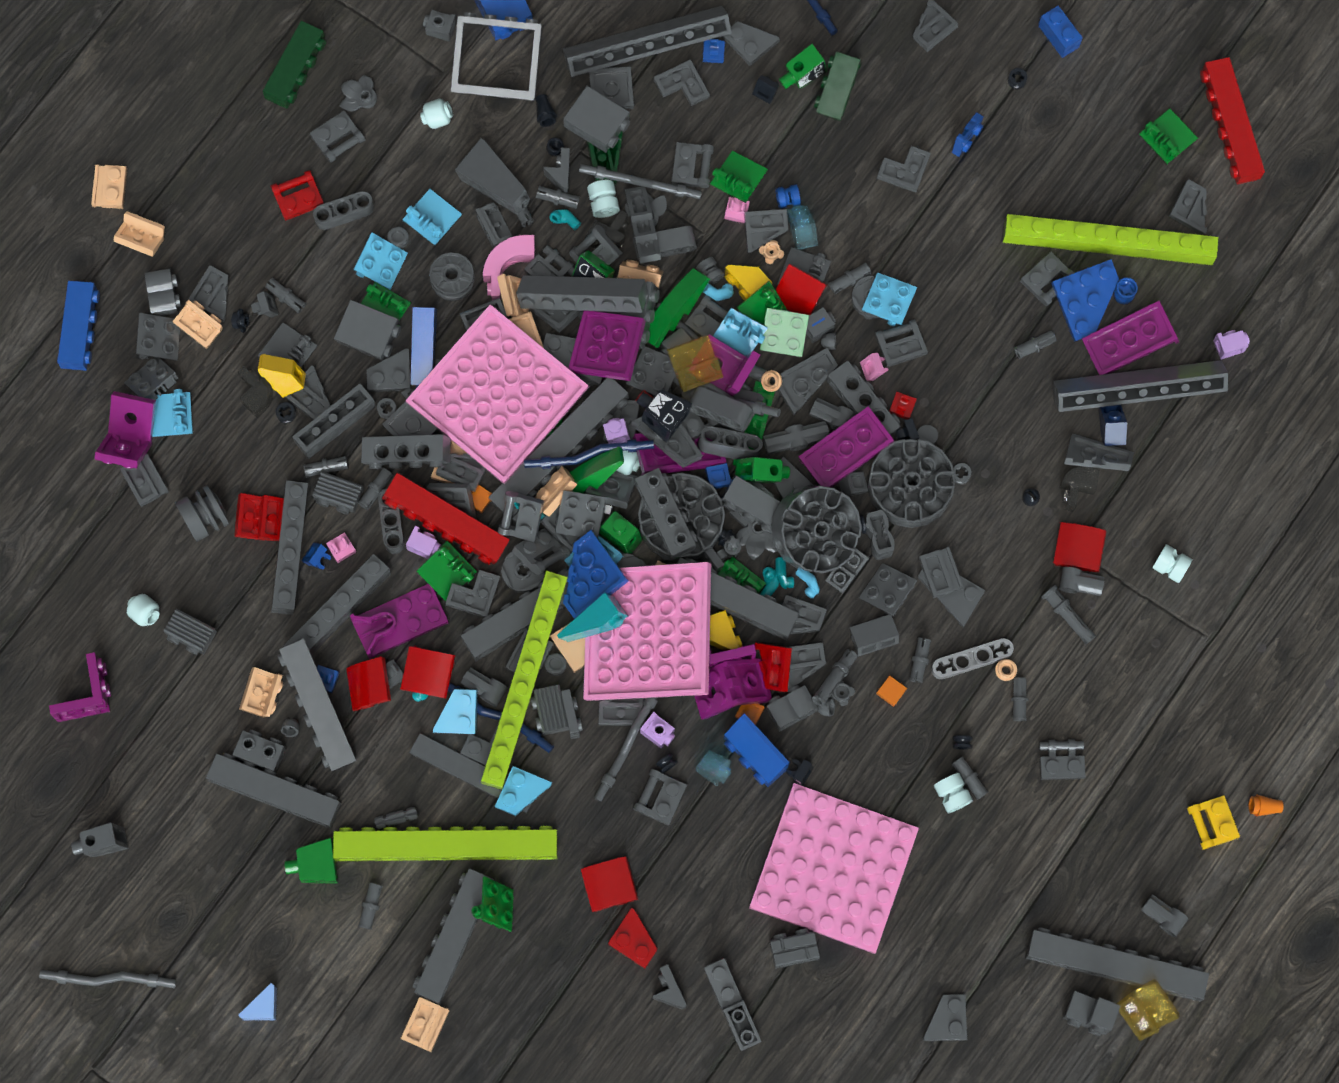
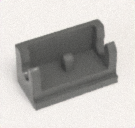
[475,203,513,249]
[850,615,899,657]

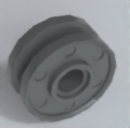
[429,252,475,301]

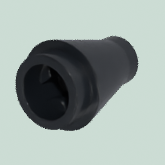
[535,94,557,127]

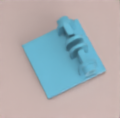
[402,189,462,245]
[353,232,408,290]
[862,273,917,326]
[713,308,768,356]
[152,389,193,437]

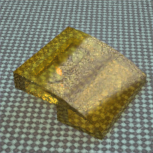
[667,335,723,392]
[1117,979,1180,1041]

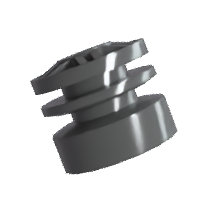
[174,485,229,542]

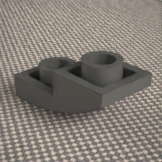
[825,547,870,593]

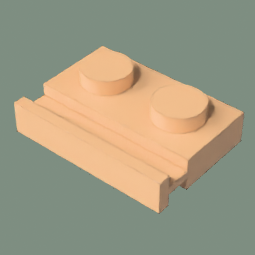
[91,165,127,209]
[497,274,529,318]
[535,466,577,517]
[401,997,450,1052]

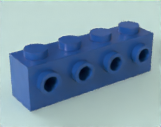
[57,281,100,371]

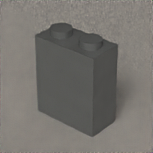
[563,86,631,153]
[334,300,401,361]

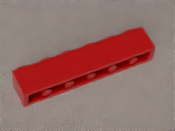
[1200,57,1265,184]
[382,473,510,565]

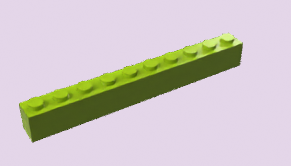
[1003,214,1218,265]
[481,571,568,790]
[333,826,557,861]

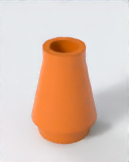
[1248,794,1283,817]

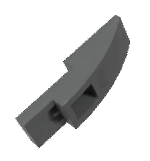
[703,958,761,1051]

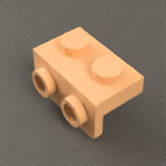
[114,211,165,257]
[617,260,664,289]
[173,300,223,349]
[239,667,283,718]

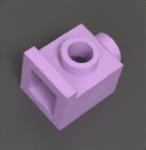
[1213,330,1249,359]
[603,418,631,443]
[406,526,441,559]
[640,712,675,748]

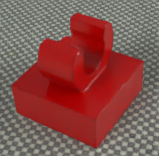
[889,392,917,420]

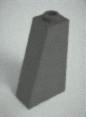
[455,138,530,215]

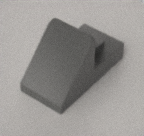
[543,148,570,193]
[653,964,687,1009]

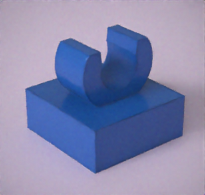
[703,39,725,63]
[705,463,731,489]
[301,543,331,569]
[317,665,340,694]

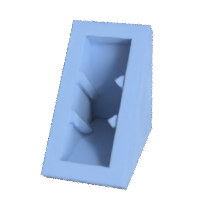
[239,983,277,1020]

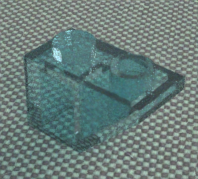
[787,205,818,250]
[696,750,732,786]

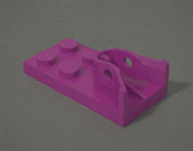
[1082,301,1179,375]
[799,406,894,488]
[633,433,726,476]
[350,584,449,659]

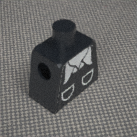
[637,390,692,443]

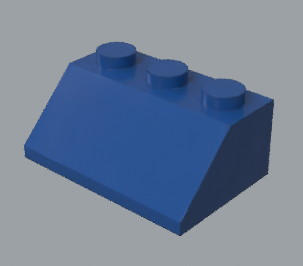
[724,713,789,787]

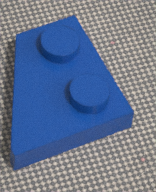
[952,112,984,157]

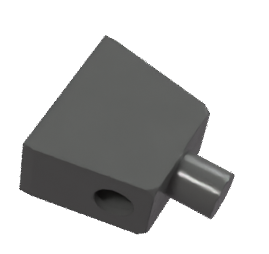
[71,823,129,857]

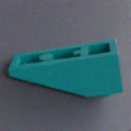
[557,593,628,642]

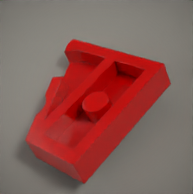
[755,643,792,692]
[608,908,657,969]

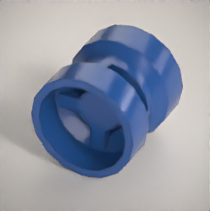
[776,184,801,209]
[1113,278,1138,304]

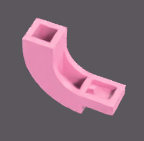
[483,235,535,301]

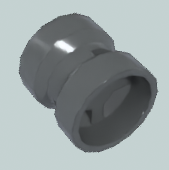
[696,257,725,285]

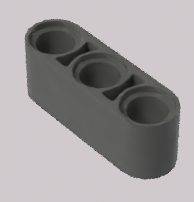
[313,191,374,230]
[633,226,697,261]
[689,387,752,431]
[697,426,763,459]
[378,489,404,554]

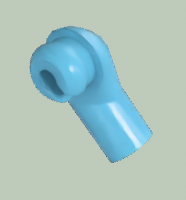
[703,283,734,301]
[796,569,820,598]

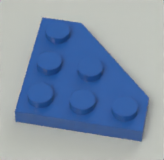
[1051,260,1119,342]
[563,530,629,619]

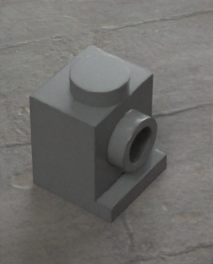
[423,10,456,42]

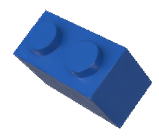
[1038,5,1083,58]

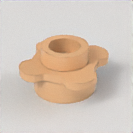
[759,240,784,264]

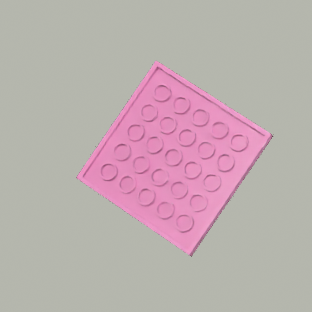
[406,305,589,484]
[584,562,711,701]
[749,783,919,954]

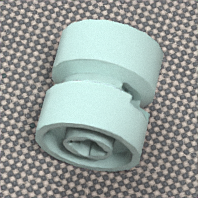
[587,180,620,218]
[1152,544,1193,583]
[934,773,973,813]

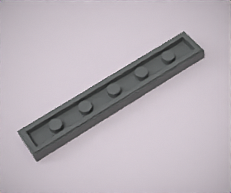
[409,734,533,814]

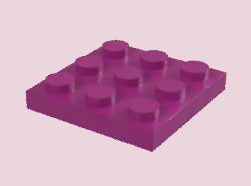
[568,311,646,381]

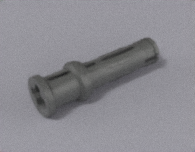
[1041,585,1096,645]

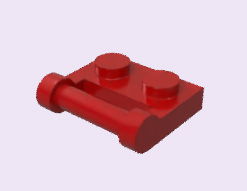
[270,170,324,221]

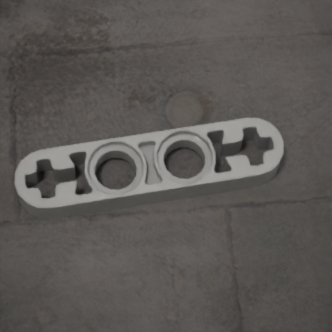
[931,638,1014,679]

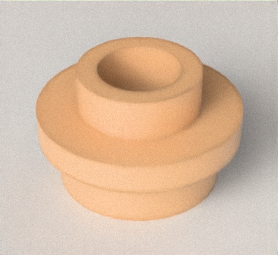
[761,370,782,392]
[995,659,1017,681]

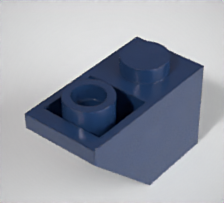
[1099,405,1127,446]

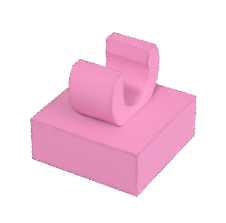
[724,197,750,224]
[860,353,888,381]
[326,532,356,563]

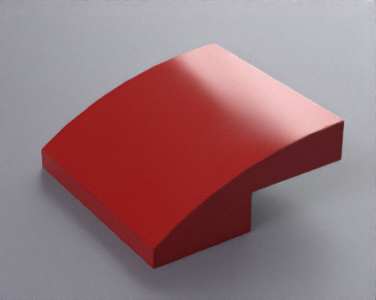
[775,263,827,315]
[234,493,284,541]
[1054,522,1107,572]
[400,646,455,698]
[346,657,391,711]
[581,856,638,912]

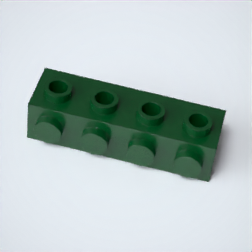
[263,21,326,109]

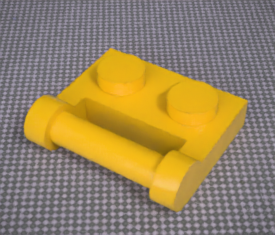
[1187,796,1240,850]

